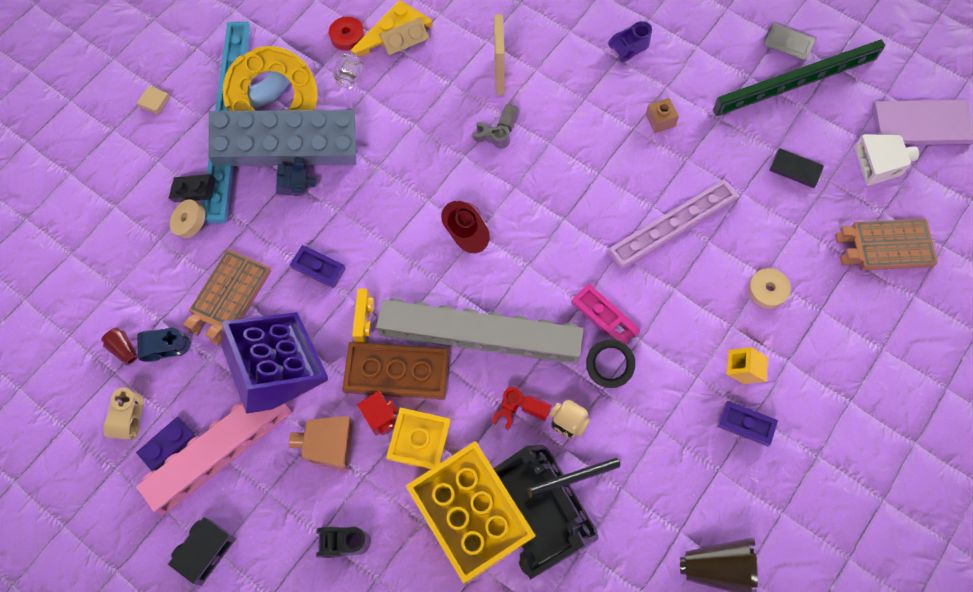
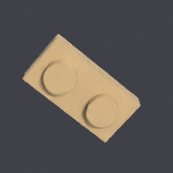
[379,17,429,55]

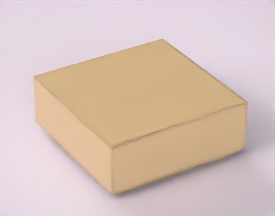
[137,86,170,115]

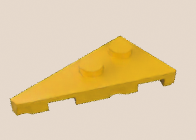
[351,0,433,58]

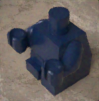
[276,158,316,196]

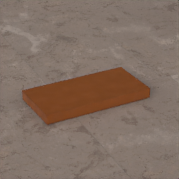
[342,342,450,400]

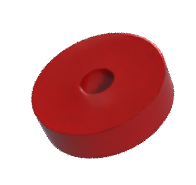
[328,16,365,51]

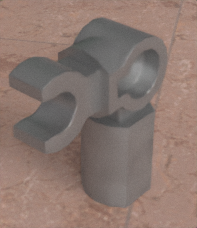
[472,104,520,148]

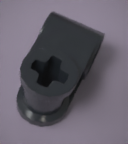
[316,527,371,558]

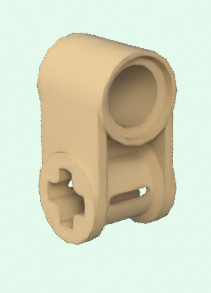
[103,387,144,440]

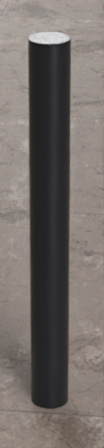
[526,458,620,498]

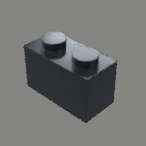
[167,517,237,586]

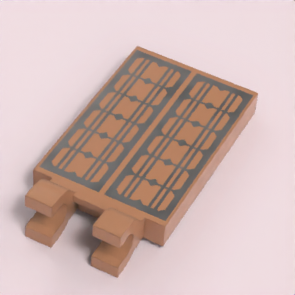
[835,219,938,271]
[183,249,271,346]

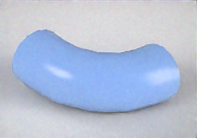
[248,72,290,109]

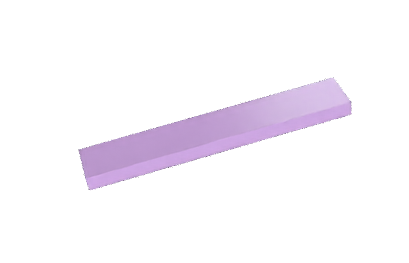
[607,179,739,271]

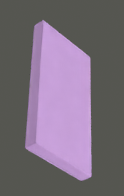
[872,100,973,145]

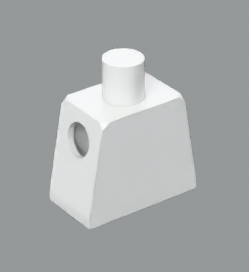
[854,134,919,186]

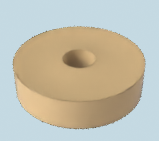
[170,199,205,239]
[748,268,791,309]

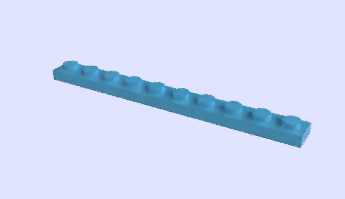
[202,22,251,223]

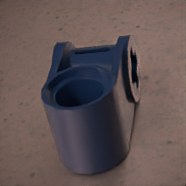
[137,327,190,362]

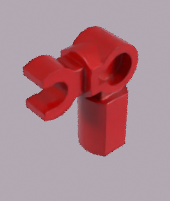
[492,387,552,430]

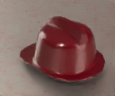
[441,201,490,254]

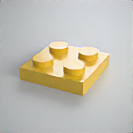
[386,407,451,470]

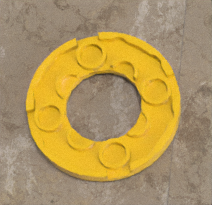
[223,46,318,111]

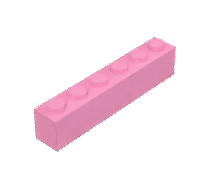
[136,402,293,515]

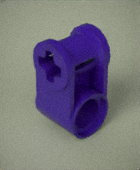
[608,21,652,62]

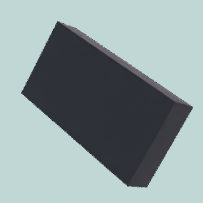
[769,148,824,188]

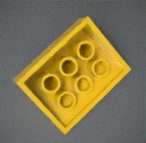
[406,441,536,585]

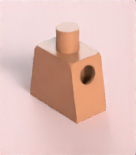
[289,416,354,472]

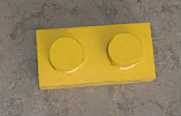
[352,289,374,343]

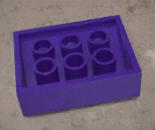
[221,312,328,414]

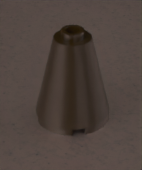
[680,538,758,592]

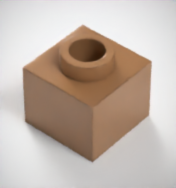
[646,98,679,133]

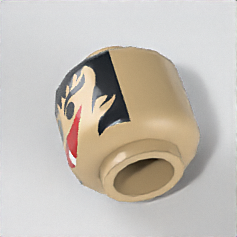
[549,400,590,439]

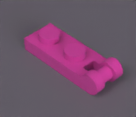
[571,284,640,345]

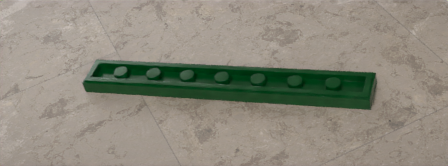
[713,39,885,116]

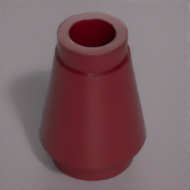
[101,327,138,365]

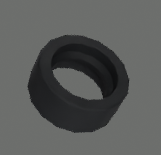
[586,339,635,388]

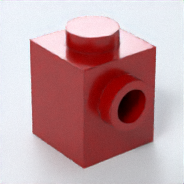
[357,391,399,436]

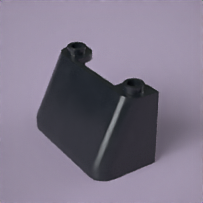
[493,445,599,580]

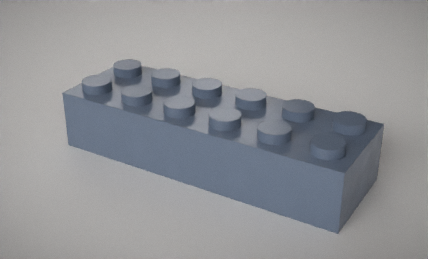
[208,110,356,166]

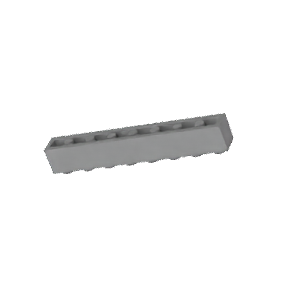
[376,298,584,365]

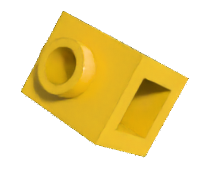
[726,347,768,384]

